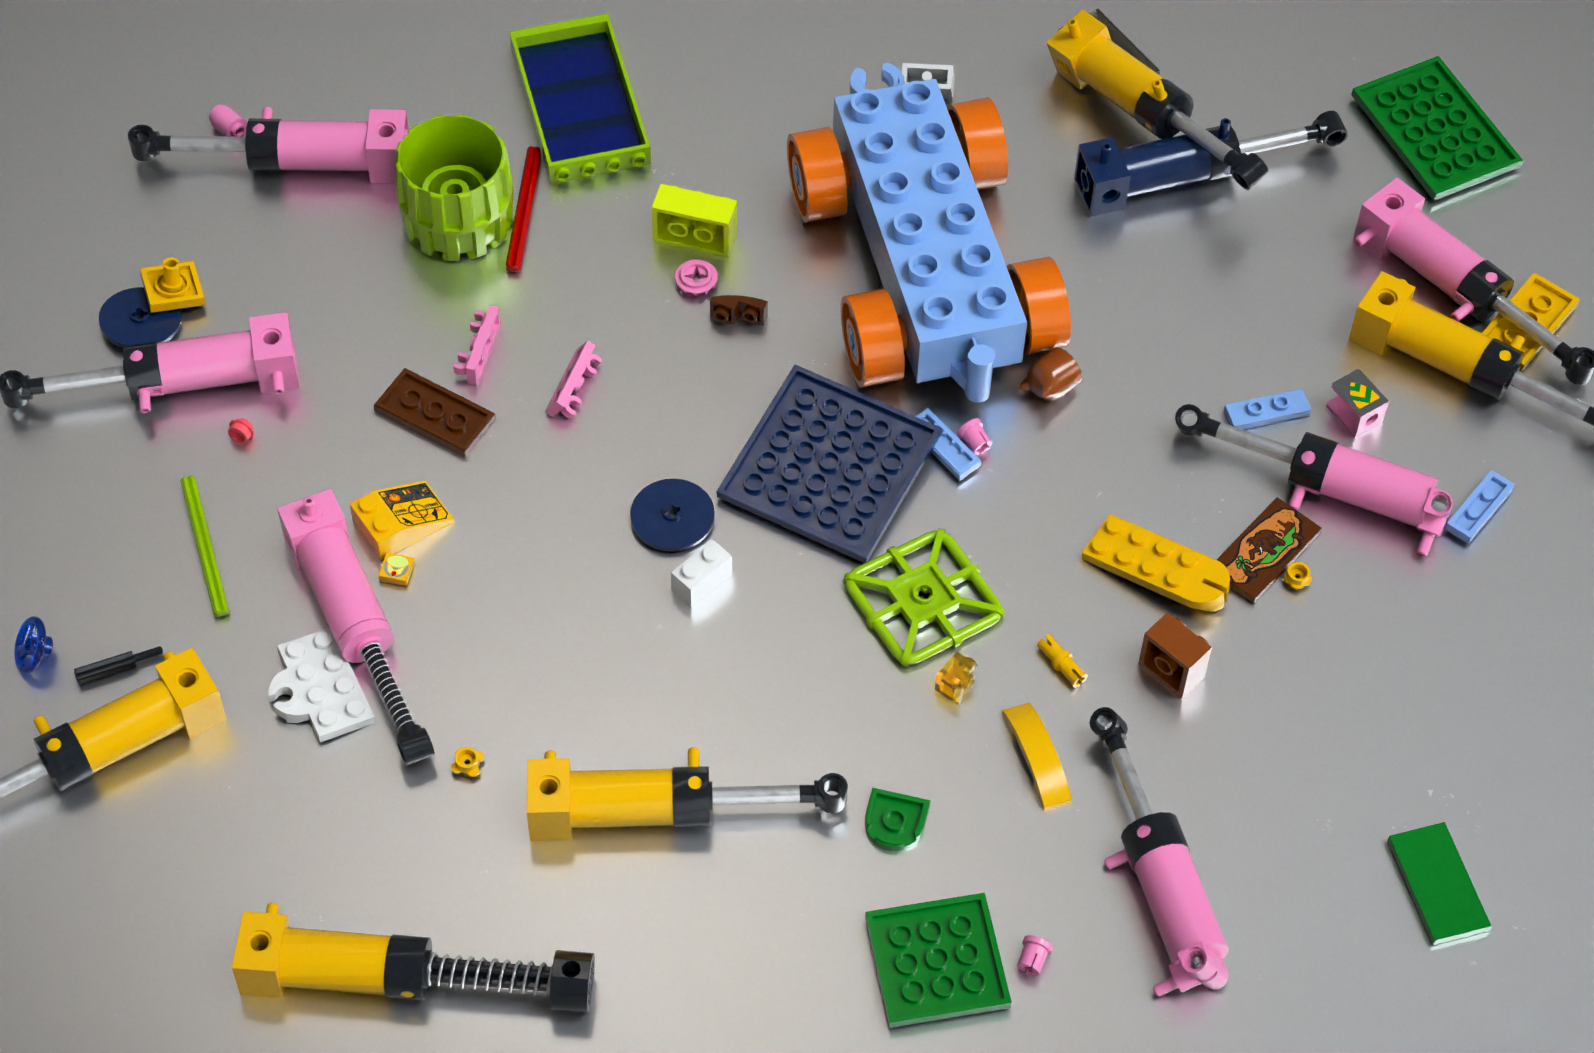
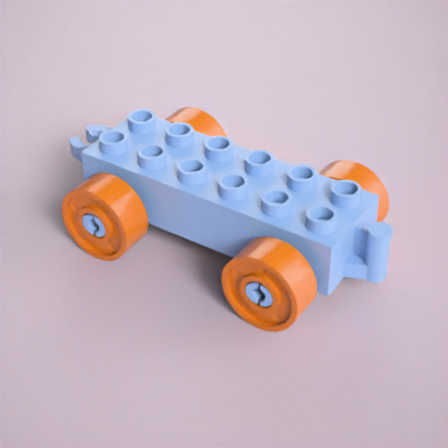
[787,63,1071,402]

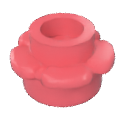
[228,418,254,444]

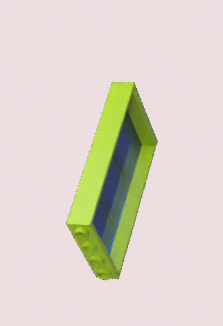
[509,13,651,184]

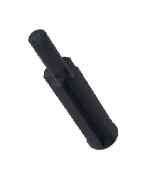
[74,646,164,685]

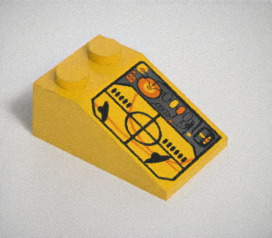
[350,481,454,562]

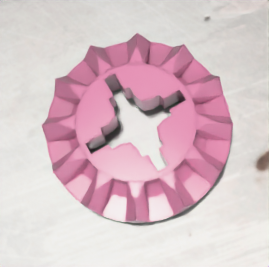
[675,259,718,296]

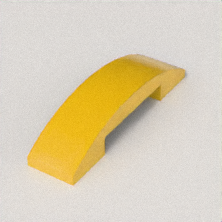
[1002,702,1072,811]

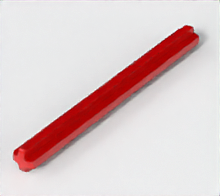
[506,146,541,273]

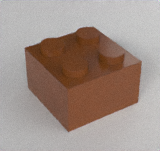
[1138,612,1212,698]

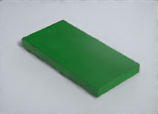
[1387,822,1492,945]

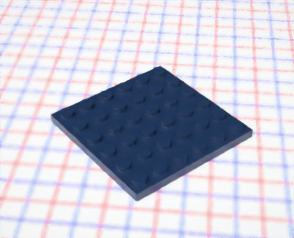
[716,364,942,563]

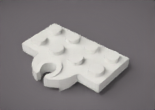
[268,627,375,743]

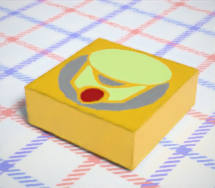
[378,552,415,586]

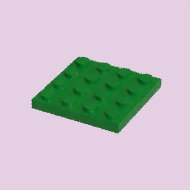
[865,892,1012,1028]

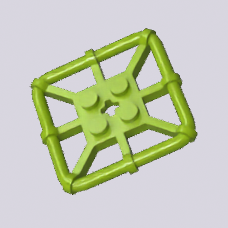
[843,528,1005,667]

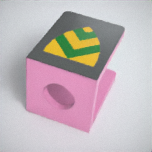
[1326,369,1389,438]

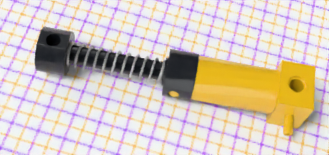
[232,903,595,1013]

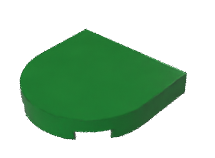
[865,787,930,851]

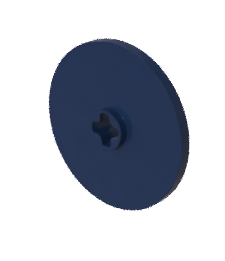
[99,287,181,348]
[630,479,715,551]

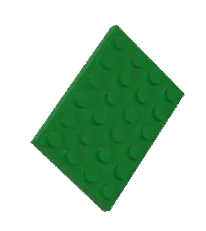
[1351,56,1523,201]

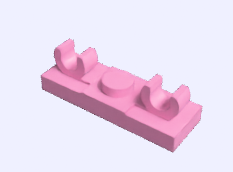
[453,305,501,386]
[545,340,602,419]

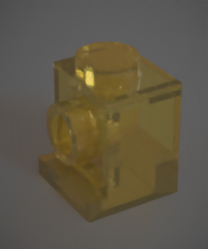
[935,651,978,705]

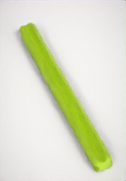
[180,475,229,617]

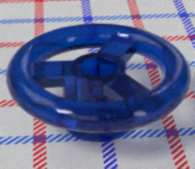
[14,616,53,674]

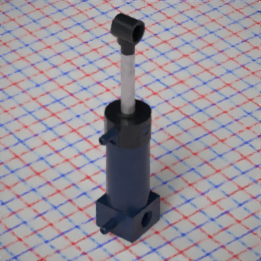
[1074,111,1348,217]

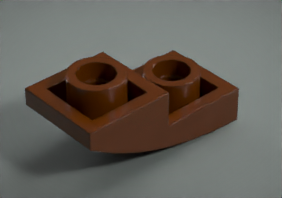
[710,295,768,325]

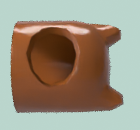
[1019,347,1082,401]

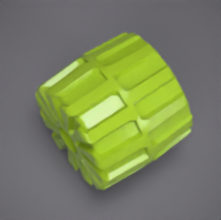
[395,114,513,261]

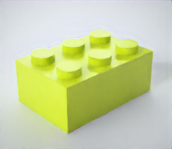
[652,184,737,258]

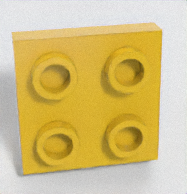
[140,257,205,313]

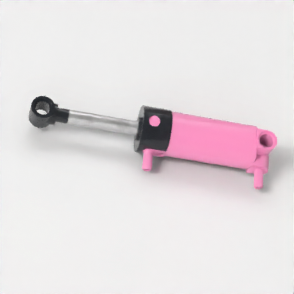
[1175,404,1453,556]
[1089,707,1229,997]

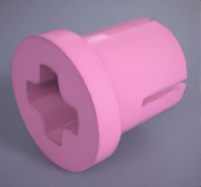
[957,418,992,455]
[1017,935,1053,976]

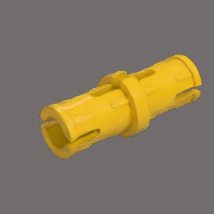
[1037,634,1088,688]

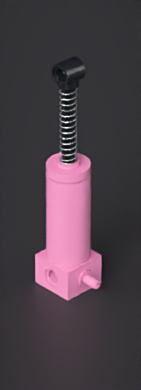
[277,489,435,766]

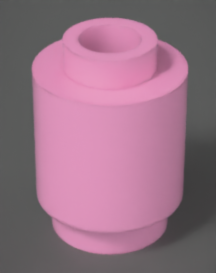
[209,105,247,137]

